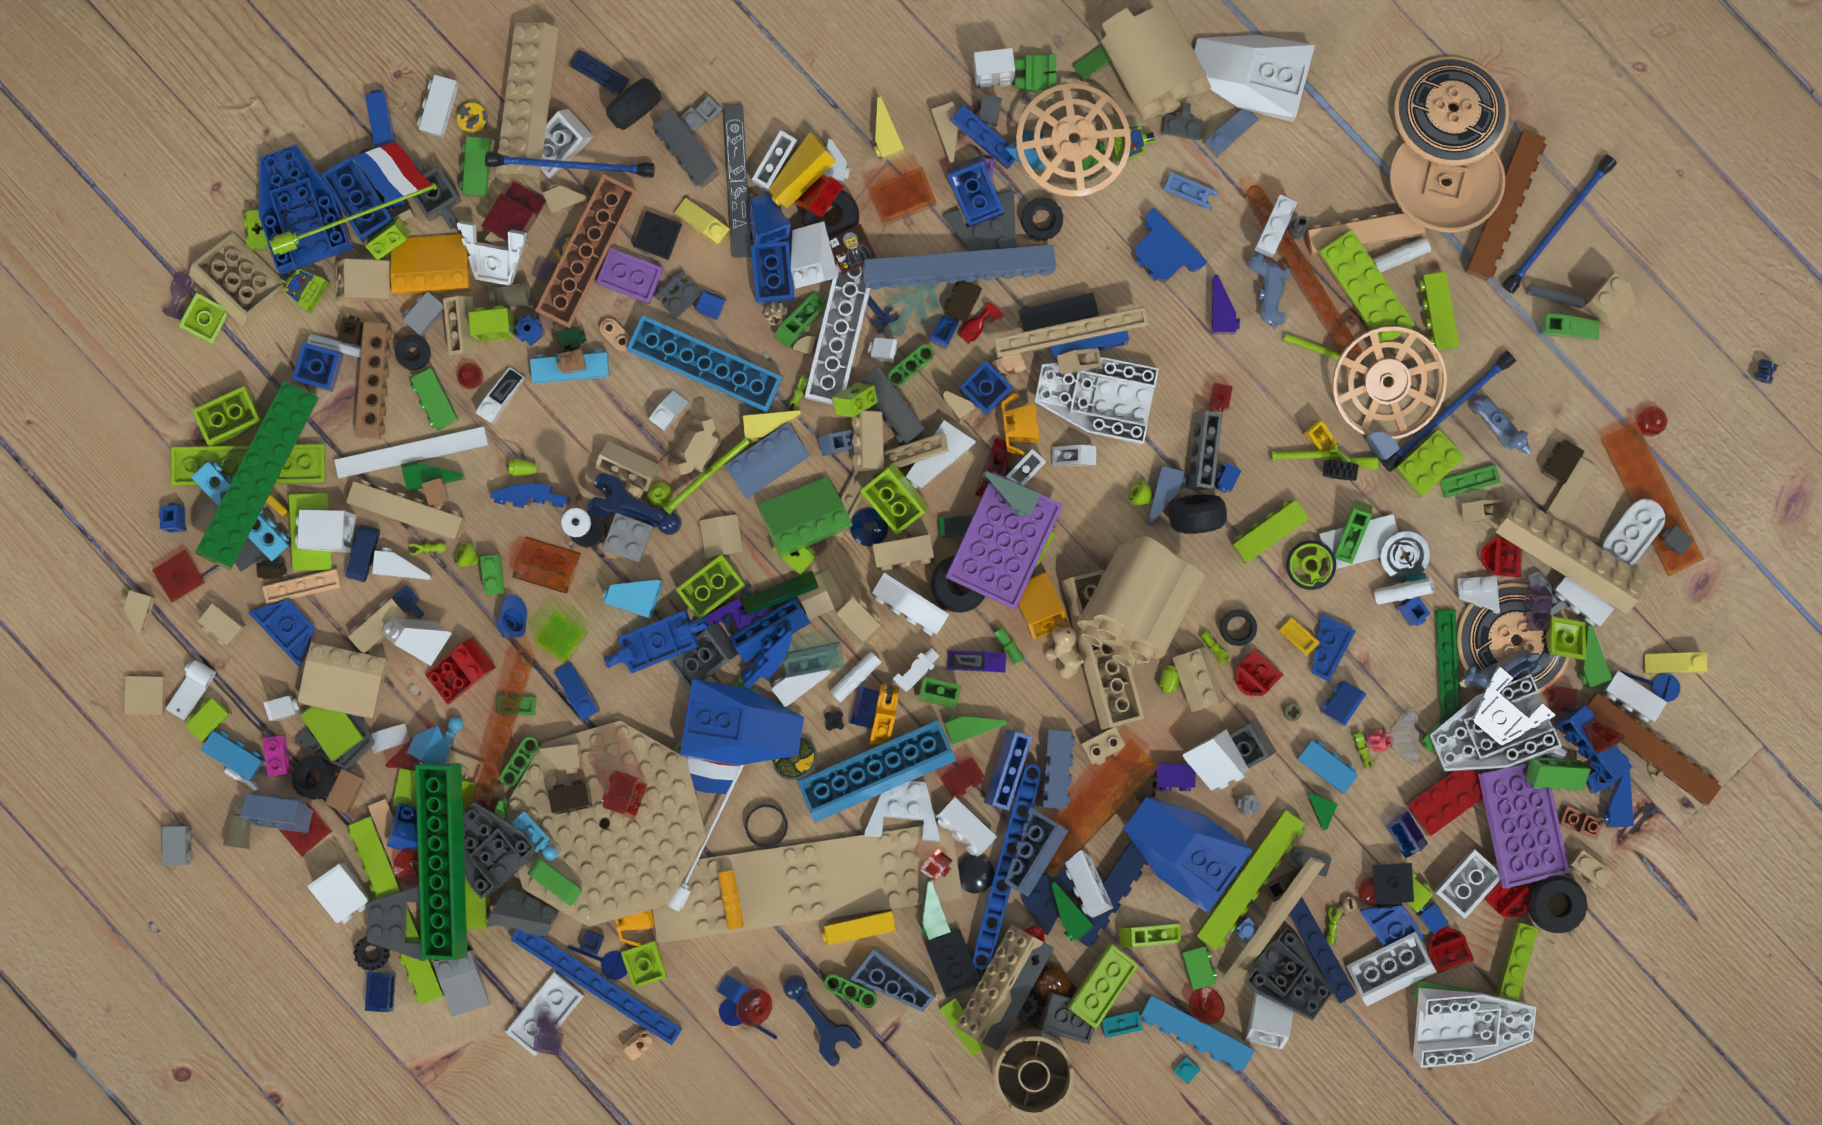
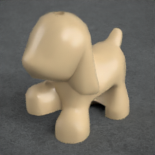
[1044,625,1084,679]

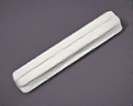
[308,334,362,358]

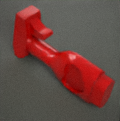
[958,302,1004,344]

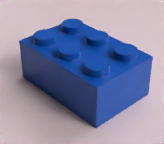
[751,241,795,305]

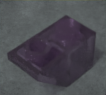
[1524,586,1553,631]
[534,1012,564,1056]

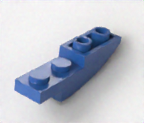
[490,484,570,508]
[741,620,793,689]

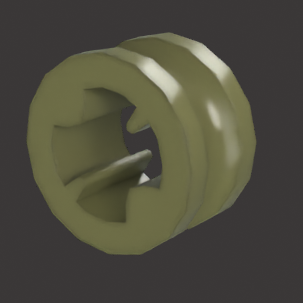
[1284,704,1302,721]

